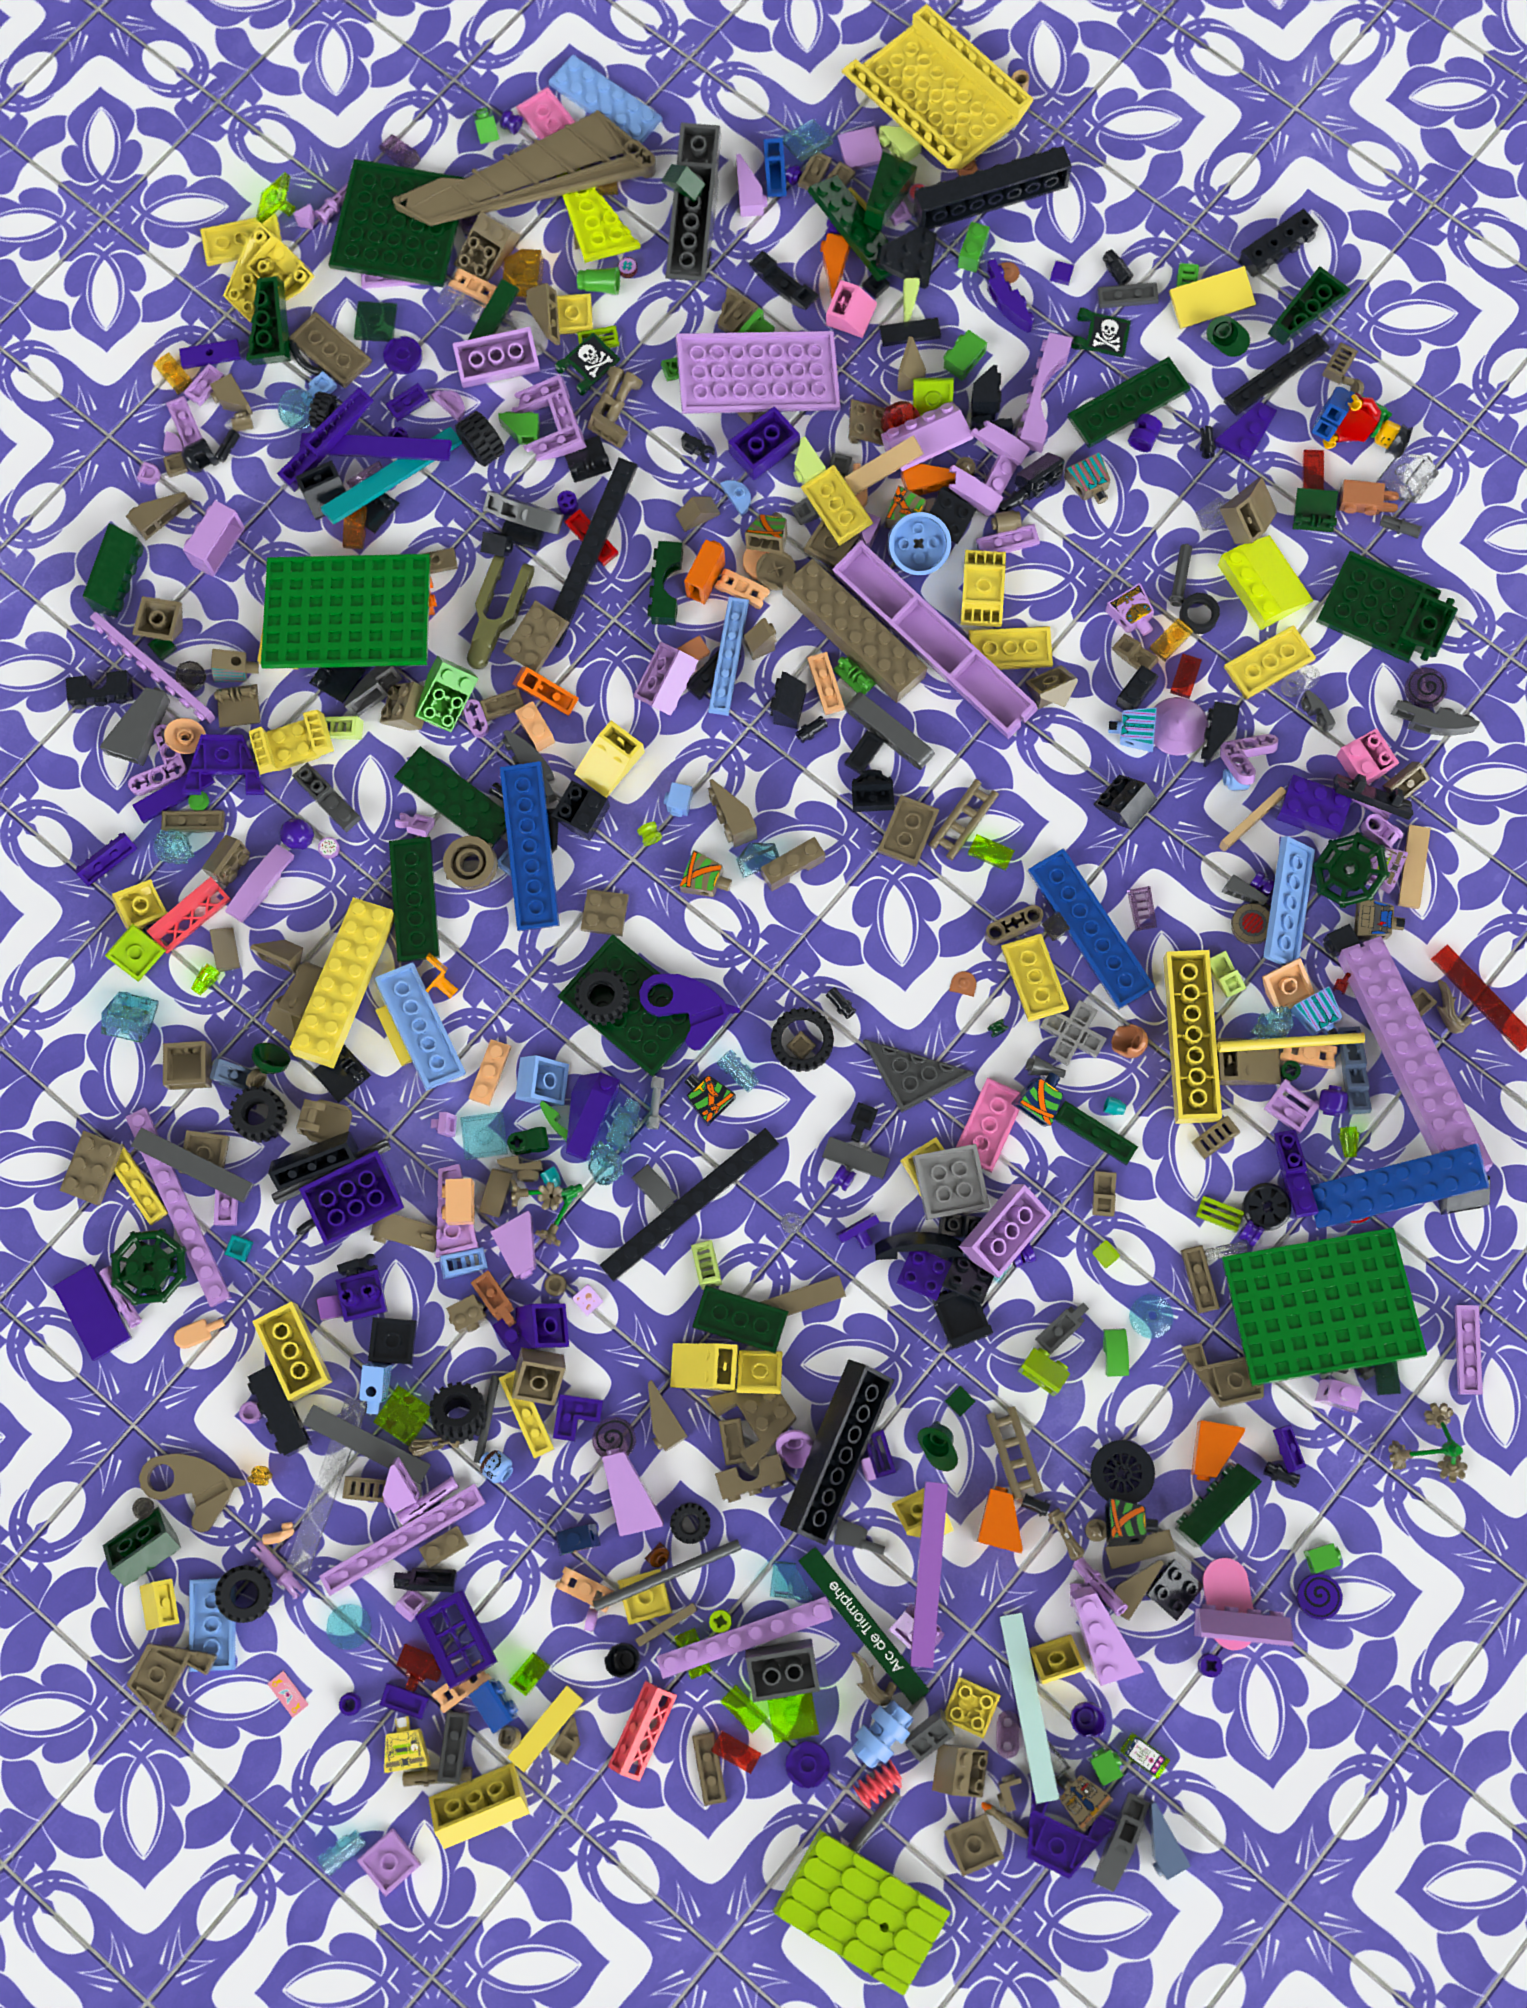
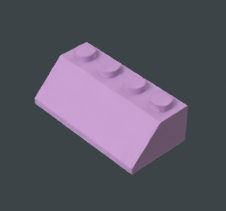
[881,402,974,471]
[959,1184,1052,1278]
[1194,1604,1294,1646]

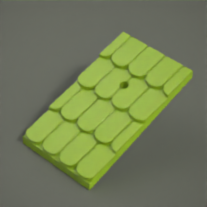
[773,1829,951,1996]

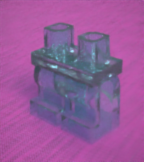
[606,1098,641,1154]

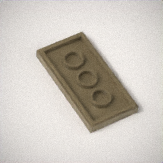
[289,312,372,389]

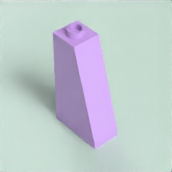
[602,1448,664,1536]

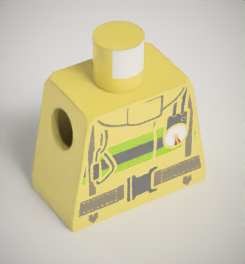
[384,1716,431,1773]

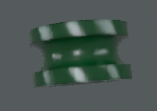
[987,1019,1009,1038]
[1280,1060,1301,1081]

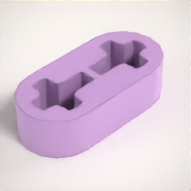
[463,699,489,738]

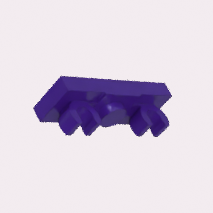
[74,832,138,887]

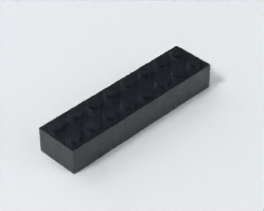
[913,146,1072,230]
[779,1359,894,1546]

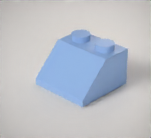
[515,1055,569,1106]

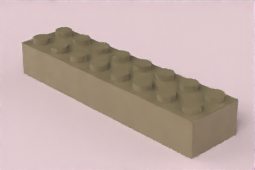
[782,559,928,703]

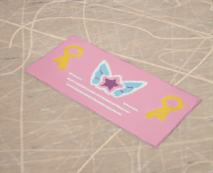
[268,1671,309,1718]

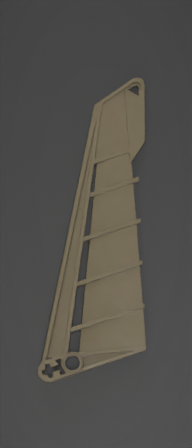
[393,110,656,226]

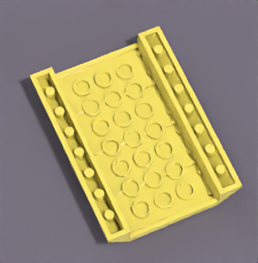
[842,4,1033,170]

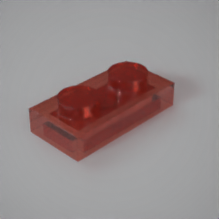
[1170,653,1202,699]
[710,1730,762,1774]

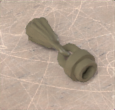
[409,1437,463,1457]
[1047,1508,1085,1561]

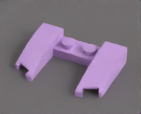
[512,374,587,461]
[948,421,1030,517]

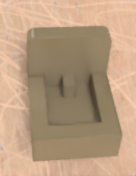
[997,1774,1022,1813]

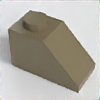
[210,373,253,415]

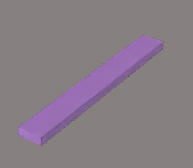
[910,1481,948,1668]

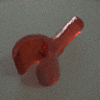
[1333,973,1351,995]

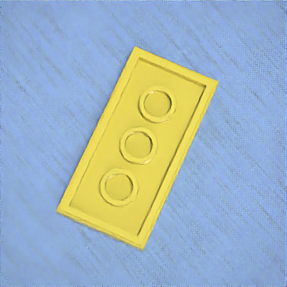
[200,213,282,266]
[1169,266,1256,329]
[801,465,874,546]
[1224,625,1316,700]
[968,626,1053,670]
[1001,934,1069,1022]

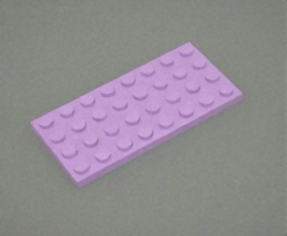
[676,331,840,414]

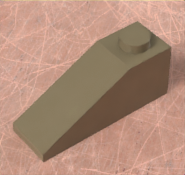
[526,283,560,345]
[126,492,192,540]
[648,1380,688,1452]
[1104,1560,1165,1621]

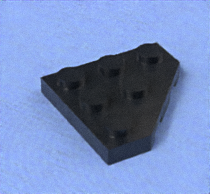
[875,226,937,289]

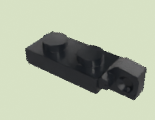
[393,1568,457,1593]

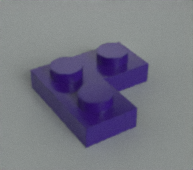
[553,1394,604,1442]

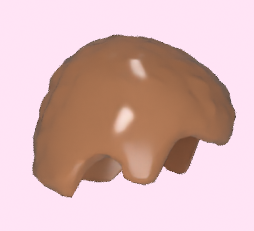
[1111,1024,1148,1058]

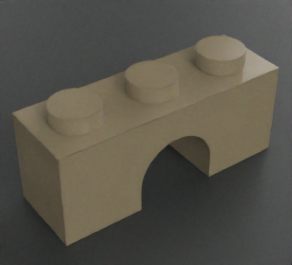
[761,837,825,891]
[715,1454,786,1503]

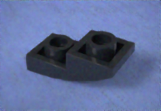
[970,414,1014,435]
[938,1215,983,1238]

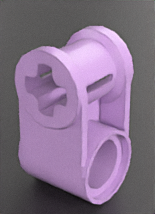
[1360,814,1403,849]

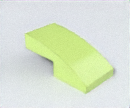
[1210,951,1247,998]

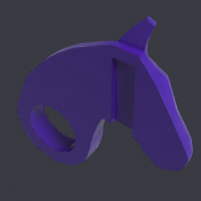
[639,974,740,1051]

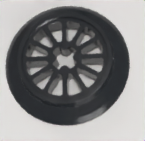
[1090,1440,1155,1503]

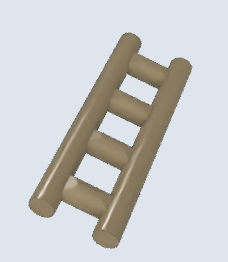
[929,779,999,861]
[986,1406,1044,1500]

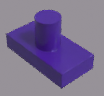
[836,1213,880,1249]
[492,1318,535,1362]

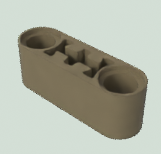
[985,905,1043,946]

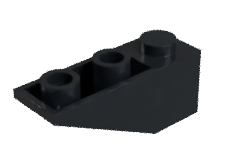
[1201,702,1240,767]

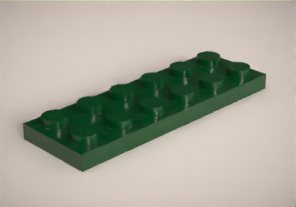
[807,175,893,281]
[1067,357,1191,448]
[394,746,506,848]
[389,837,440,963]

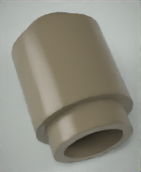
[991,510,1022,533]

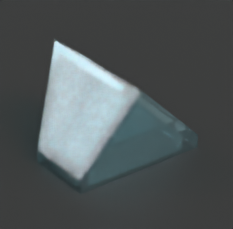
[770,1561,814,1601]

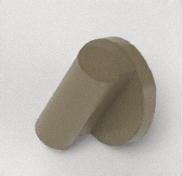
[231,411,254,432]

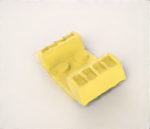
[960,549,1006,627]
[248,709,334,775]

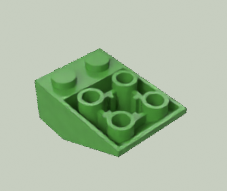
[415,655,479,732]

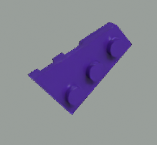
[1214,401,1277,462]

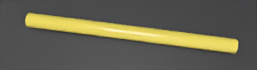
[1217,1032,1365,1052]

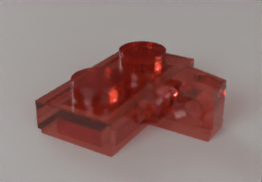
[396,1643,442,1692]

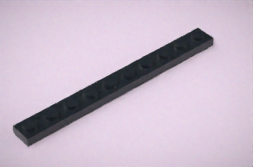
[553,457,638,648]
[600,1128,779,1282]

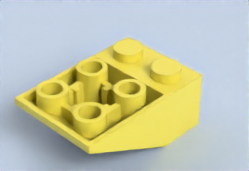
[574,720,645,798]
[670,1343,738,1391]

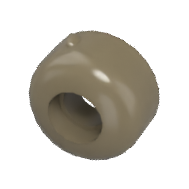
[443,836,498,890]

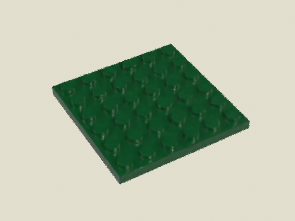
[328,159,466,288]

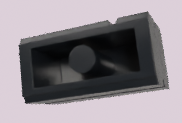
[1116,665,1159,710]

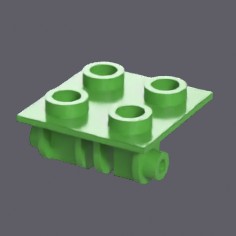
[833,656,876,695]

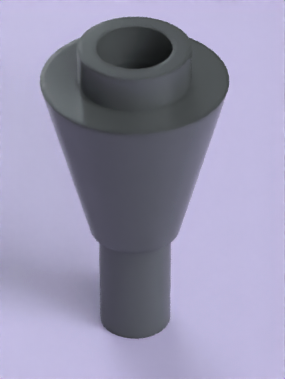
[1025,1055,1066,1078]

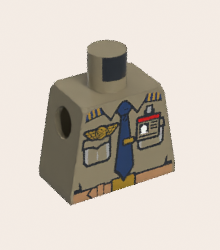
[1056,1773,1114,1832]

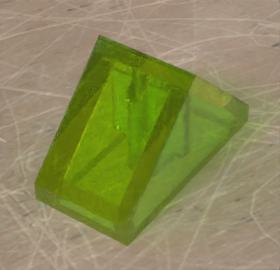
[508,1652,550,1696]

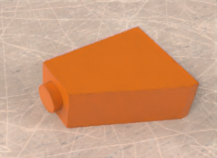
[1191,1420,1245,1482]
[977,1486,1023,1554]

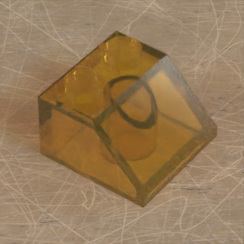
[503,249,544,297]

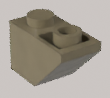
[744,618,777,660]

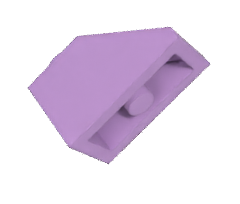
[383,1457,421,1514]

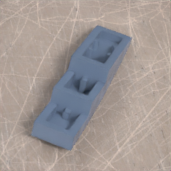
[1338,1026,1372,1115]

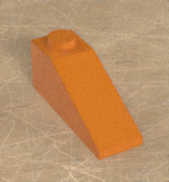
[820,233,850,299]
[901,464,956,496]
[512,666,579,716]

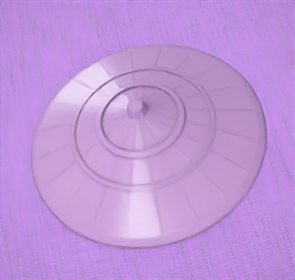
[1154,697,1209,756]

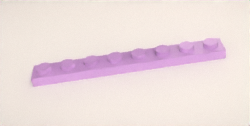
[90,612,216,724]
[319,1484,486,1596]
[656,1597,833,1679]

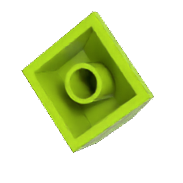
[1018,1347,1071,1396]

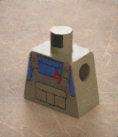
[1354,900,1405,941]

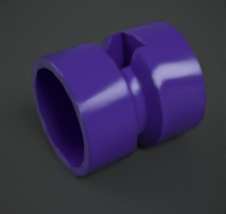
[1127,414,1163,453]

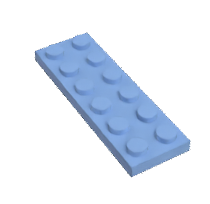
[549,55,662,144]
[1263,836,1315,966]
[374,962,466,1091]

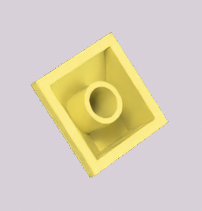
[891,1488,954,1538]

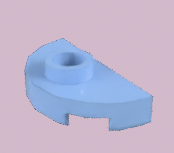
[720,480,751,517]

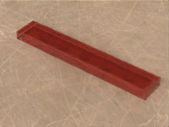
[1430,944,1527,1053]

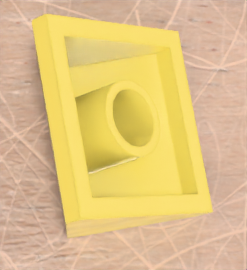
[1029,1634,1086,1684]

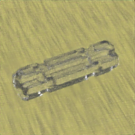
[1204,1241,1247,1261]

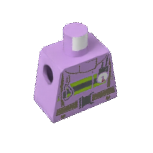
[1368,847,1408,894]
[1315,1379,1363,1413]

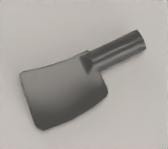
[834,1520,886,1555]

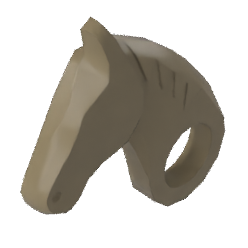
[139,1453,246,1532]

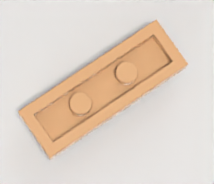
[807,652,845,715]
[469,1039,512,1106]

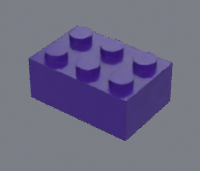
[728,406,800,480]
[1276,775,1352,840]

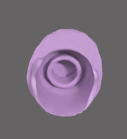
[776,1429,814,1469]

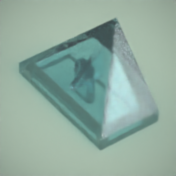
[736,843,780,878]

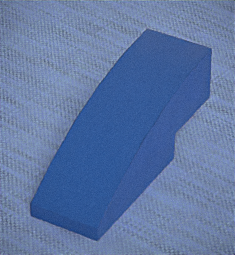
[763,138,787,198]

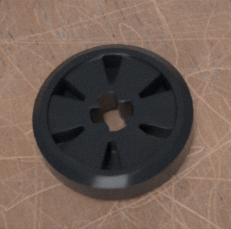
[1242,1183,1292,1231]

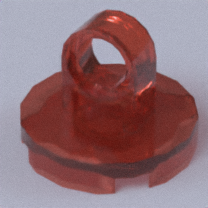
[881,401,920,433]

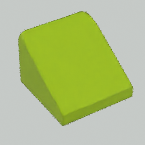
[1092,1240,1120,1268]

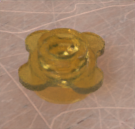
[247,1466,273,1486]

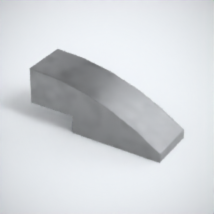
[344,666,403,717]

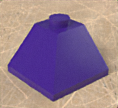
[515,1304,569,1348]

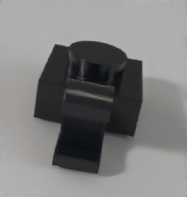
[681,432,715,463]
[850,1102,878,1143]
[337,1254,378,1277]

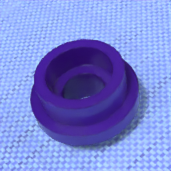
[786,165,802,185]
[339,1692,362,1716]

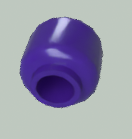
[1319,1085,1348,1117]

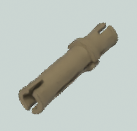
[402,1766,472,1787]

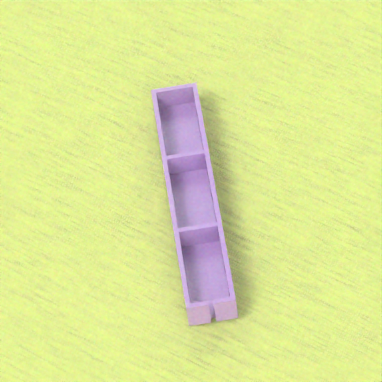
[832,541,1037,739]
[1338,936,1493,1172]

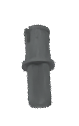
[1380,515,1422,539]

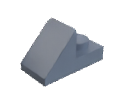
[209,1058,252,1090]

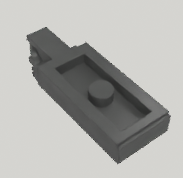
[1035,1303,1089,1355]

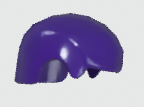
[280,818,314,850]
[1070,1702,1107,1738]

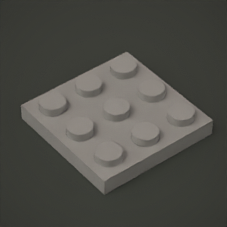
[913,1144,990,1220]

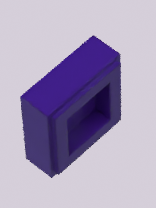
[1050,260,1074,286]

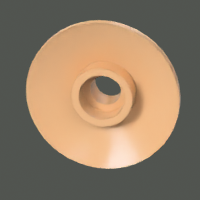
[164,718,206,754]

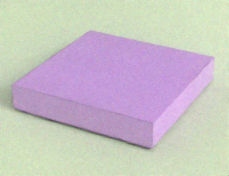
[837,126,882,170]
[357,1828,422,1897]

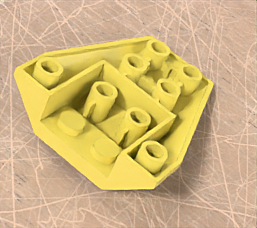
[223,223,315,323]

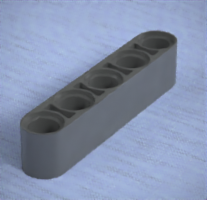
[845,692,935,770]

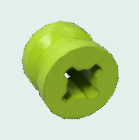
[637,821,662,846]
[709,1610,732,1633]

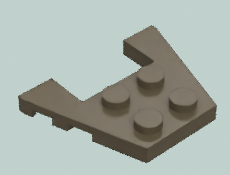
[1181,1343,1264,1408]
[707,1391,797,1471]
[127,1643,218,1737]

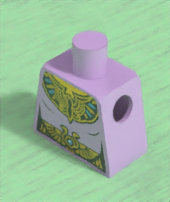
[1105,583,1154,636]

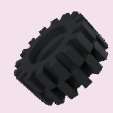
[309,391,338,428]
[670,1503,711,1544]

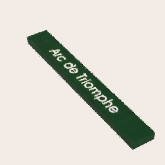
[799,1547,930,1705]

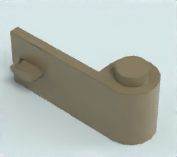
[277,961,323,1018]
[370,1214,437,1253]

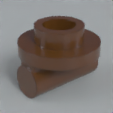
[644,1542,669,1568]

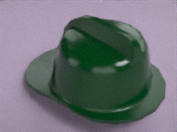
[1206,316,1250,357]
[917,1421,958,1472]

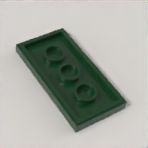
[692,1285,789,1354]

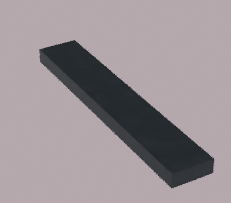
[1223,333,1330,416]

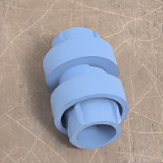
[852,1700,913,1769]

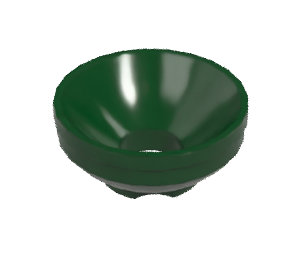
[251,1043,291,1074]

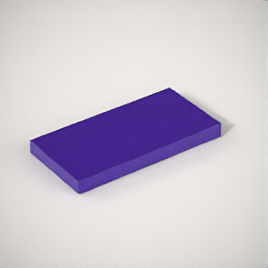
[53,1264,132,1361]

